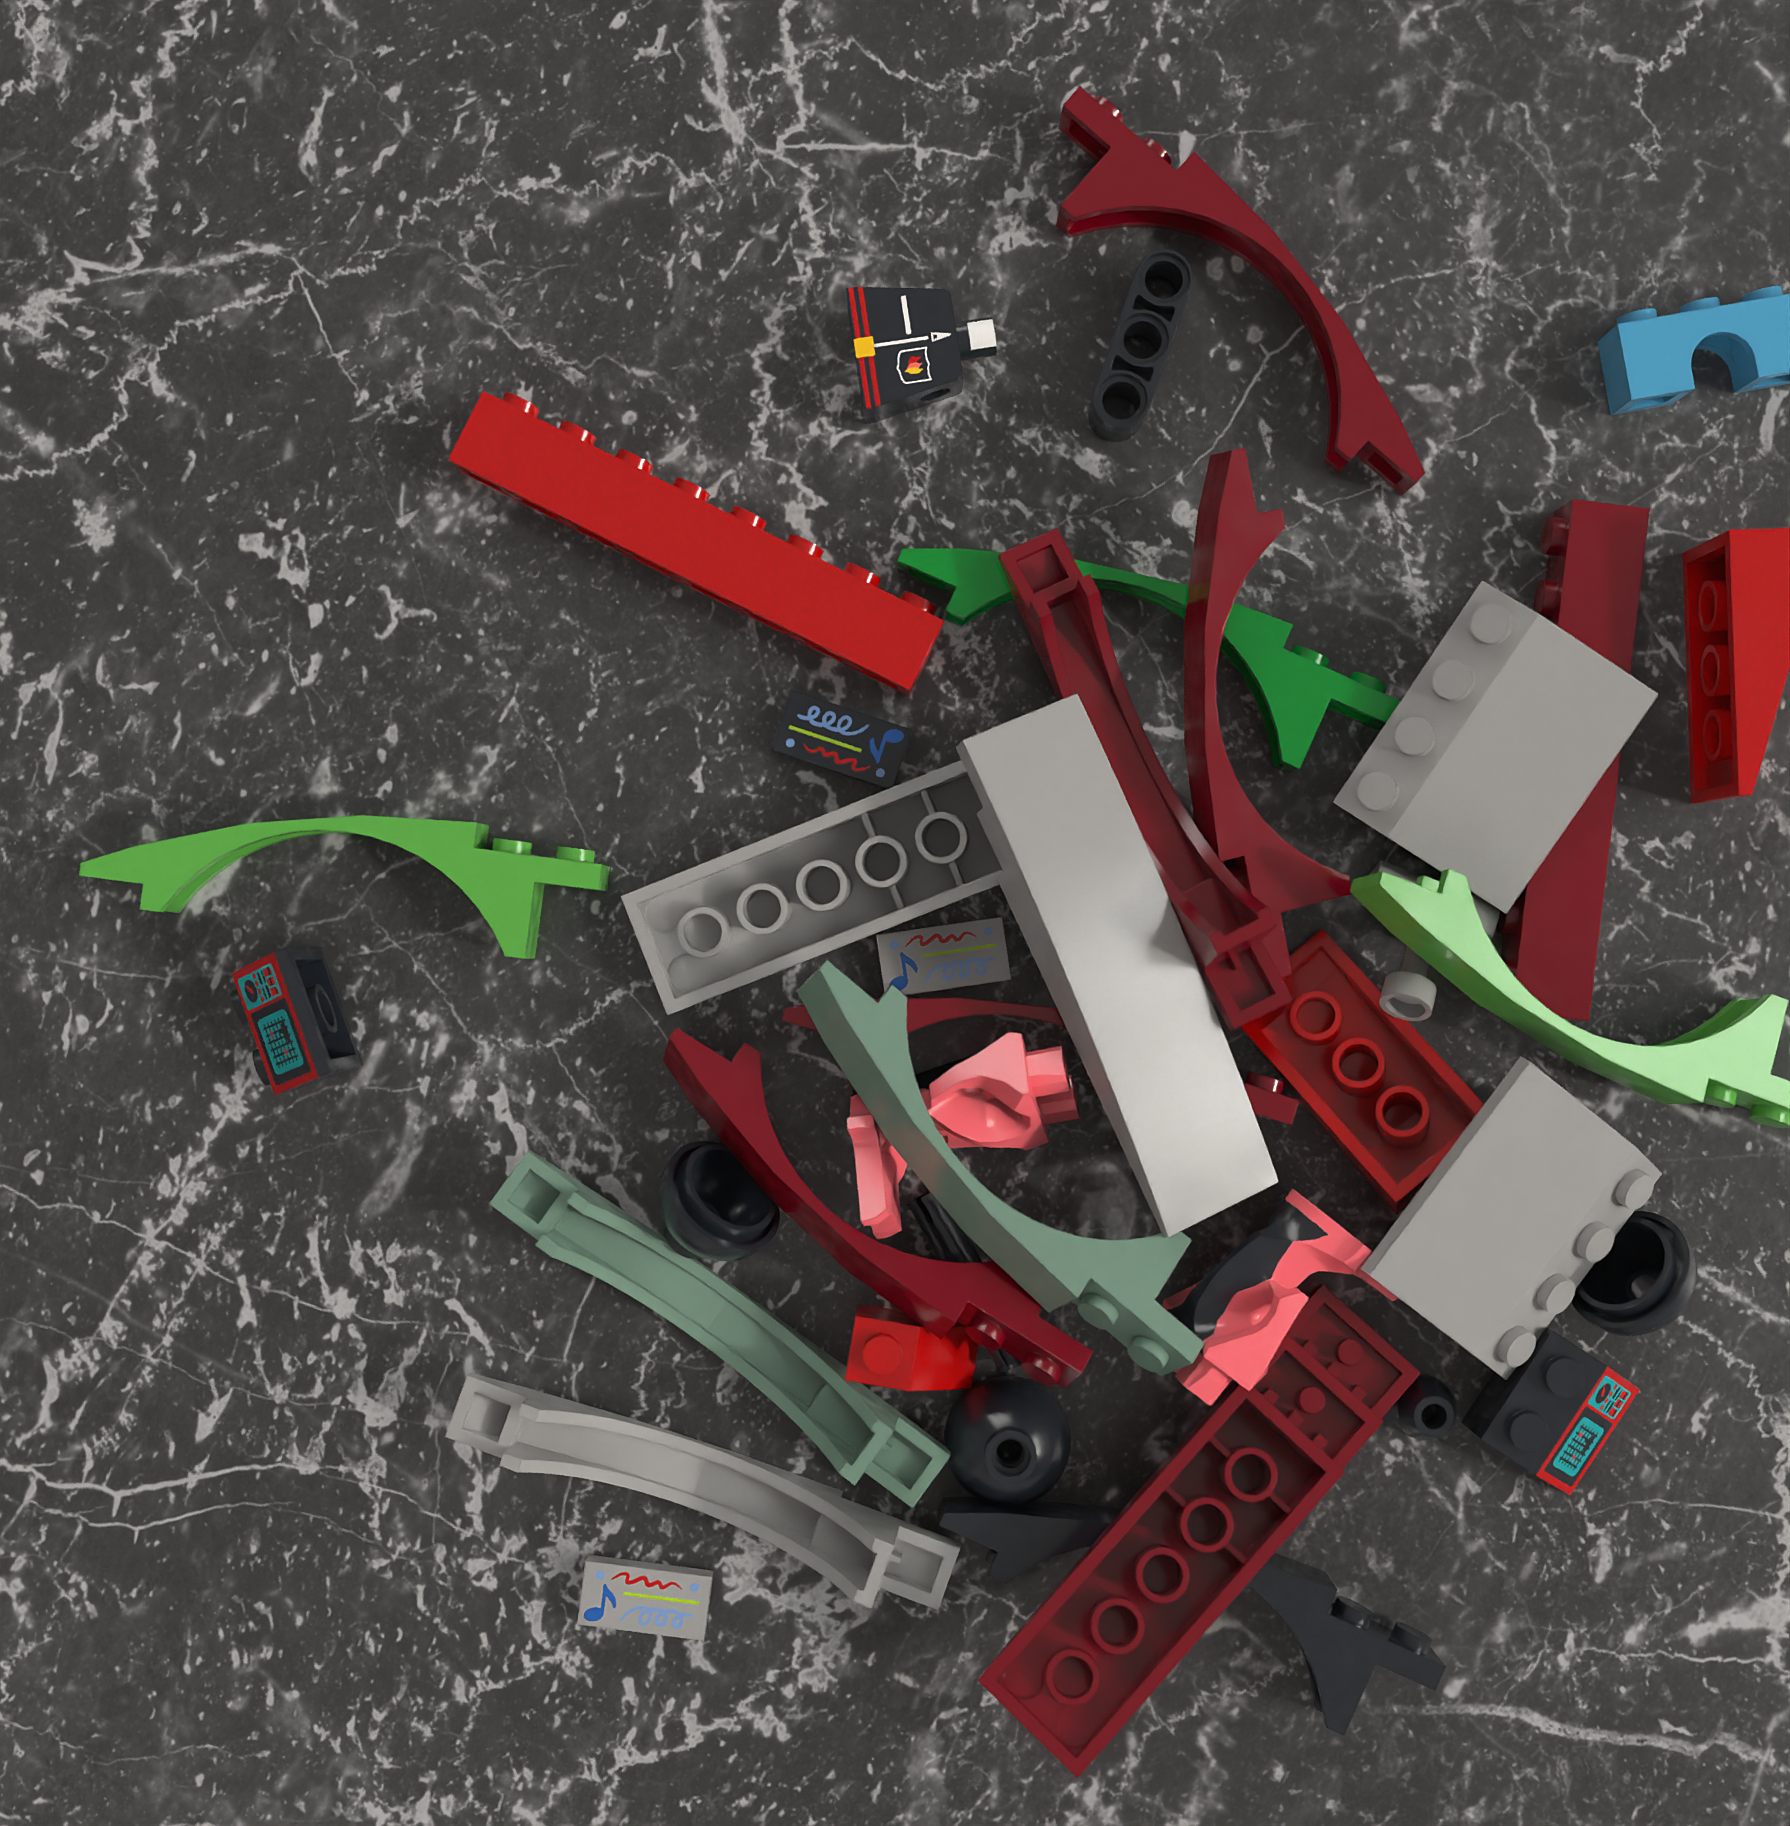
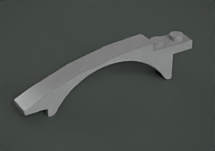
[445,1373,961,1610]

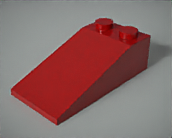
[1682,528,1790,804]
[1240,929,1484,1215]

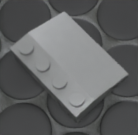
[1333,580,1658,914]
[1360,1056,1662,1380]

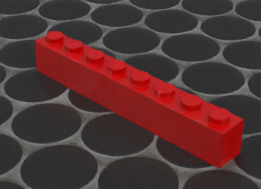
[448,391,944,697]

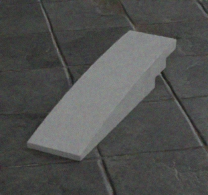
[956,693,1279,1238]
[621,760,1004,1015]

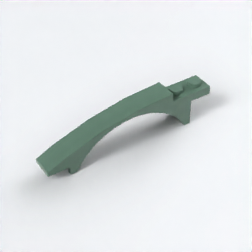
[797,960,1205,1376]
[489,1150,951,1508]

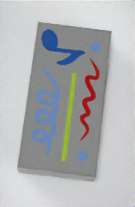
[876,917,1011,995]
[577,1555,714,1641]

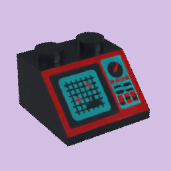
[231,947,364,1095]
[1461,1327,1640,1495]

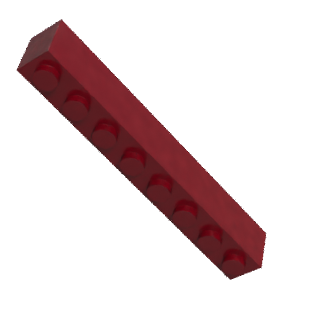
[1496,499,1650,1021]

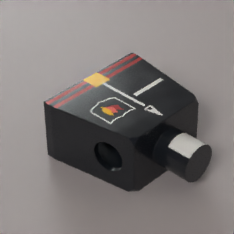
[846,287,997,424]

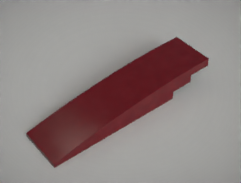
[977,1284,1421,1779]

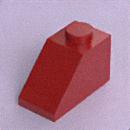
[845,1303,979,1391]

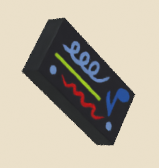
[772,690,912,789]

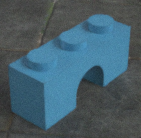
[1597,286,1790,415]

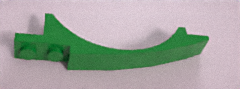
[898,548,1401,774]

